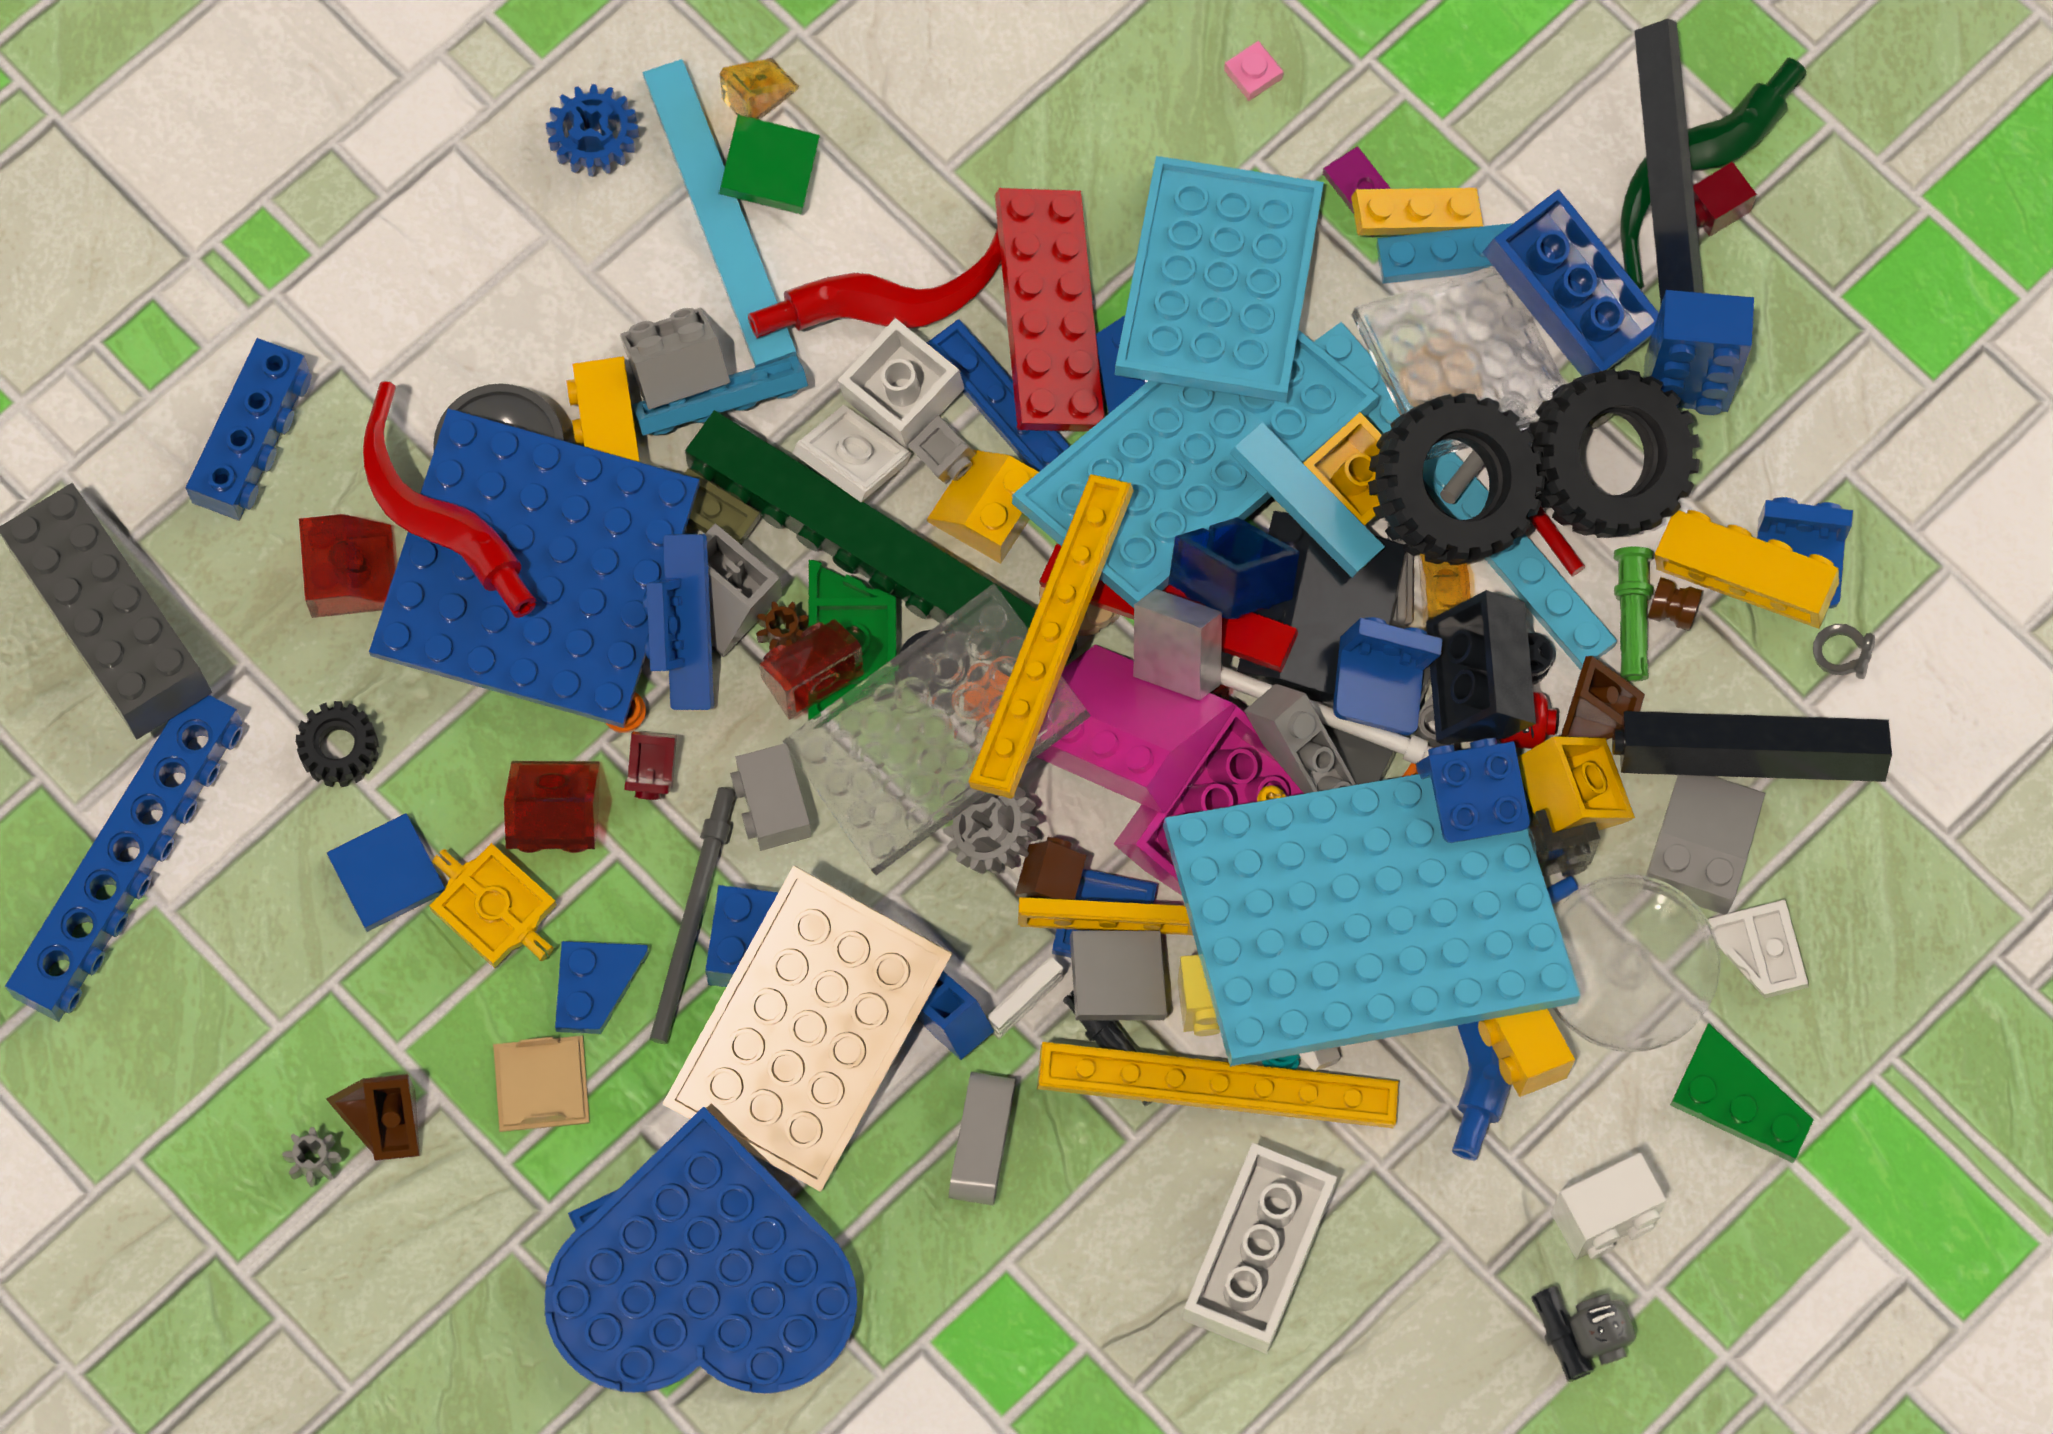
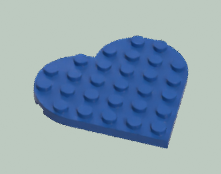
[545,1106,857,1394]

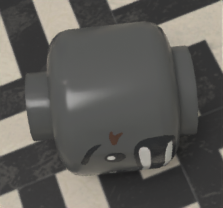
[1570,1294,1636,1365]

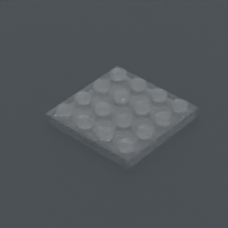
[1351,266,1565,461]

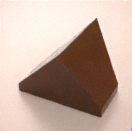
[1560,656,1645,740]
[326,1074,420,1161]

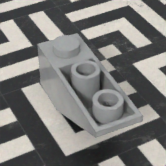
[1244,684,1356,794]

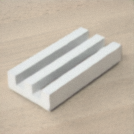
[988,957,1063,1040]

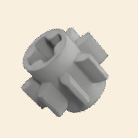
[282,1127,342,1187]

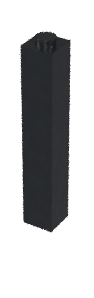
[1612,711,1892,782]

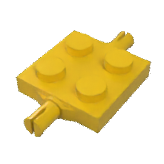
[429,843,557,968]

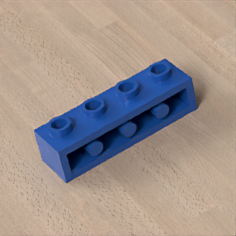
[185,338,312,521]

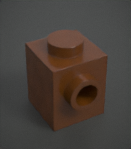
[1015,837,1087,900]

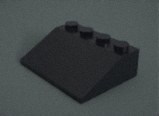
[1237,511,1407,704]

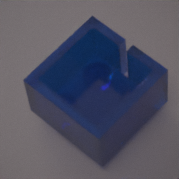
[1168,517,1300,619]

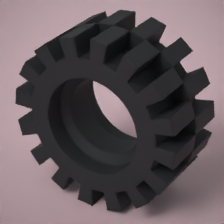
[295,701,379,787]

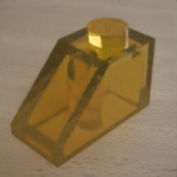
[1418,554,1471,632]

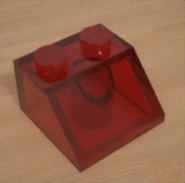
[299,514,396,618]
[759,619,864,720]
[504,761,600,853]

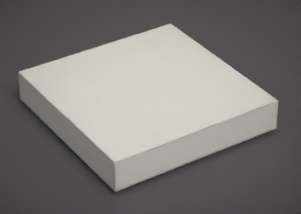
[792,405,912,502]

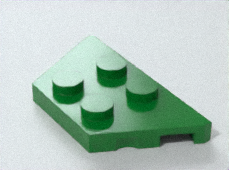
[808,560,897,725]

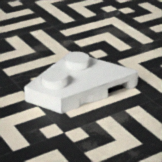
[1702,900,1808,998]

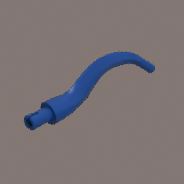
[1452,876,1579,1161]

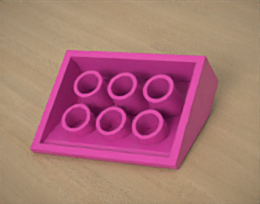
[1030,644,1236,814]
[1114,704,1304,896]

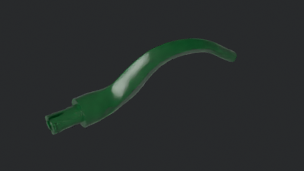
[1620,57,1806,289]

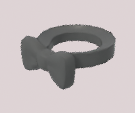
[1813,624,1875,679]

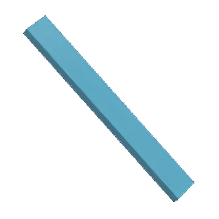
[643,59,797,367]

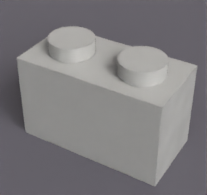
[730,743,811,851]

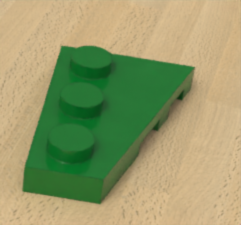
[1670,1023,1814,1163]

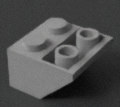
[620,308,730,410]
[705,523,782,657]

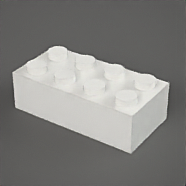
[1182,1143,1337,1354]

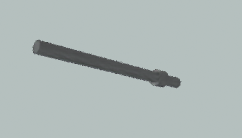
[650,787,735,1044]

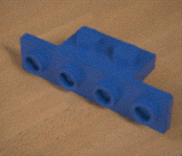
[643,534,714,710]

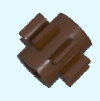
[756,601,809,657]

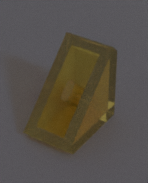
[719,58,799,120]

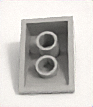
[1642,775,1765,915]

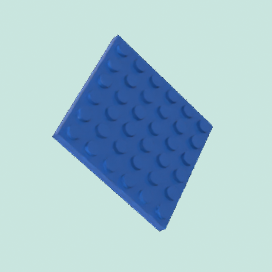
[369,408,700,728]

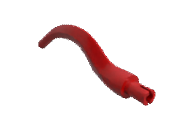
[748,228,1001,338]
[363,381,536,618]

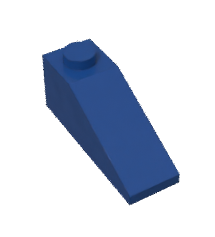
[917,971,994,1060]

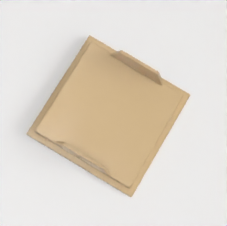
[493,1036,590,1132]

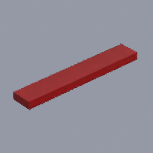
[1039,543,1299,673]

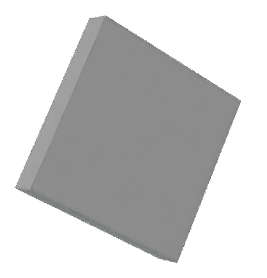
[1070,931,1167,1020]

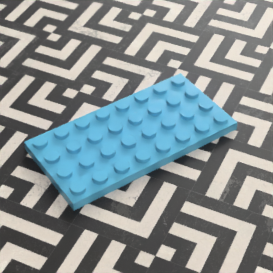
[1012,330,1379,608]

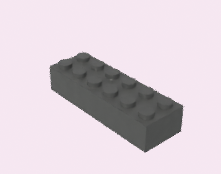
[0,483,212,740]

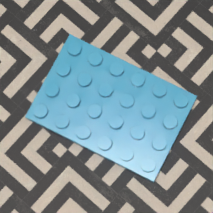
[1115,156,1324,402]

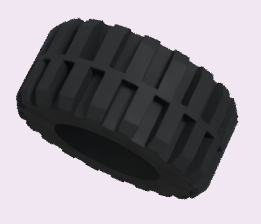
[1529,369,1700,538]
[1368,393,1545,565]

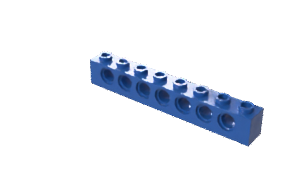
[5,695,243,1022]

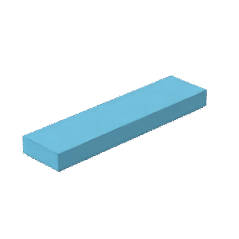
[1230,422,1385,578]

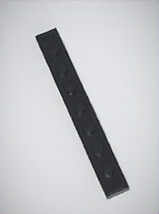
[1634,18,1703,304]

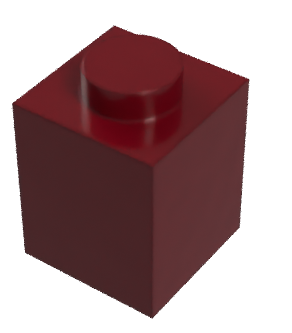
[1693,161,1757,237]

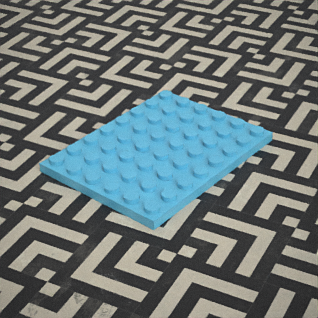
[1163,774,1581,1066]

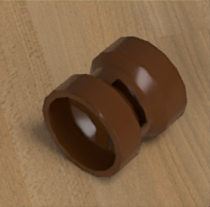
[1647,577,1702,631]

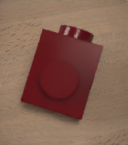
[624,731,677,800]

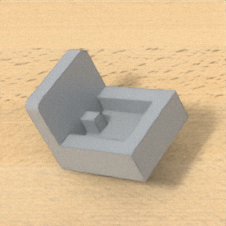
[907,415,976,484]

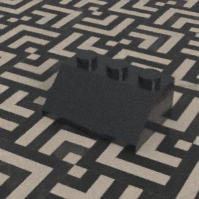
[1426,590,1536,744]

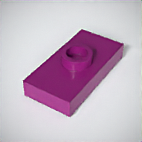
[1322,146,1391,238]

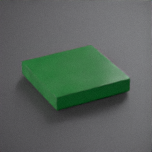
[719,114,820,214]

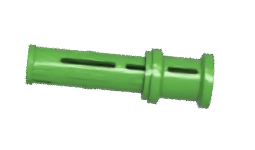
[1614,546,1653,682]

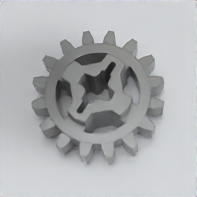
[943,784,1039,875]

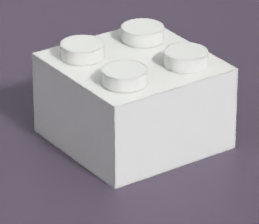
[837,318,965,450]
[1550,1152,1667,1260]

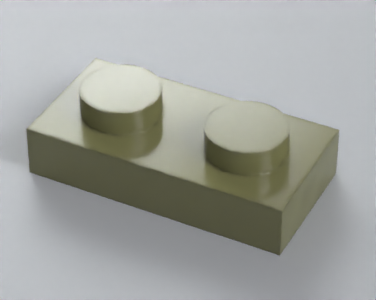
[683,468,761,545]

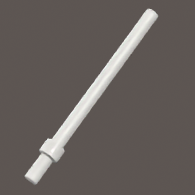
[1220,665,1434,764]

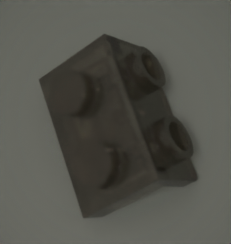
[1528,809,1601,877]

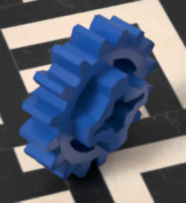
[546,84,639,176]

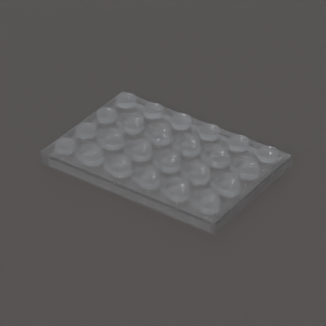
[782,584,1091,876]

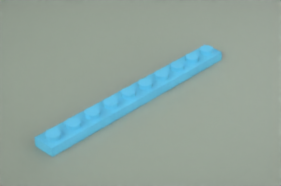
[1314,322,1617,670]

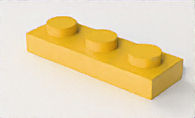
[1351,188,1483,236]

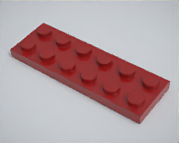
[995,188,1104,431]

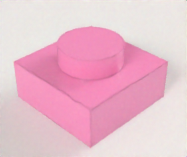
[1224,41,1283,101]

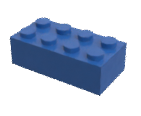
[1482,189,1658,376]
[1644,290,1754,415]

